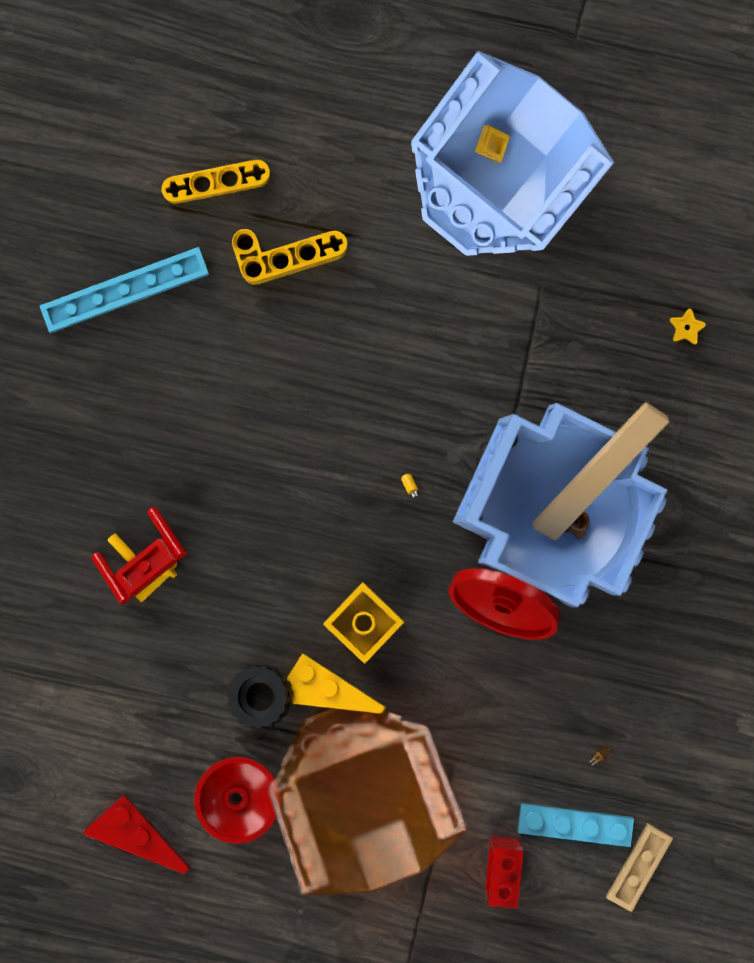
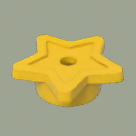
[669,309,706,345]

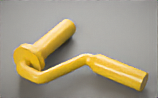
[107,533,177,602]

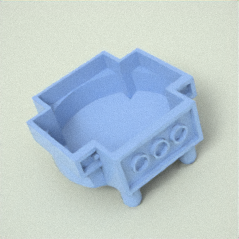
[453,403,667,607]

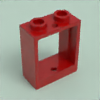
[485,836,523,909]

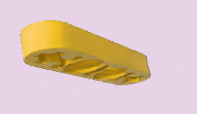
[162,160,270,204]

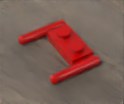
[91,507,187,605]

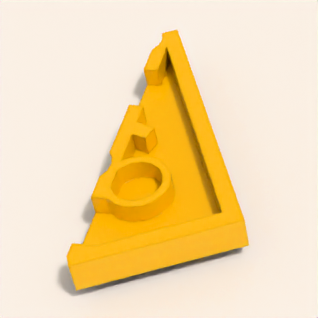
[287,654,386,713]

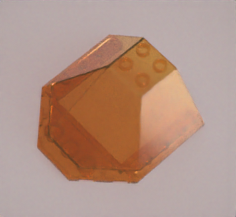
[268,708,467,896]

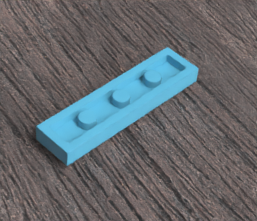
[517,803,634,847]

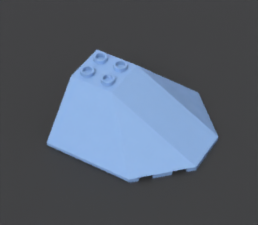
[411,51,614,256]

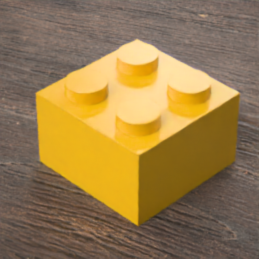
[323,582,404,664]

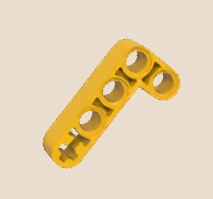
[232,229,348,285]

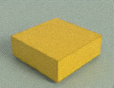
[475,125,511,163]

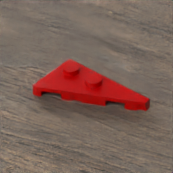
[83,794,190,874]

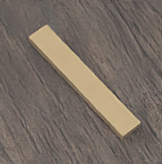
[532,402,669,541]

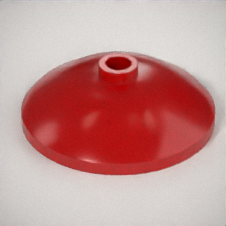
[194,757,280,844]

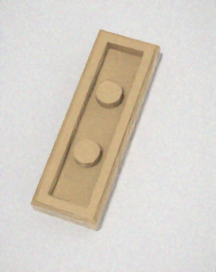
[606,823,673,912]

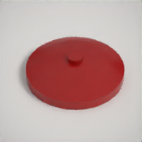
[448,569,561,640]

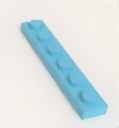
[40,247,209,333]

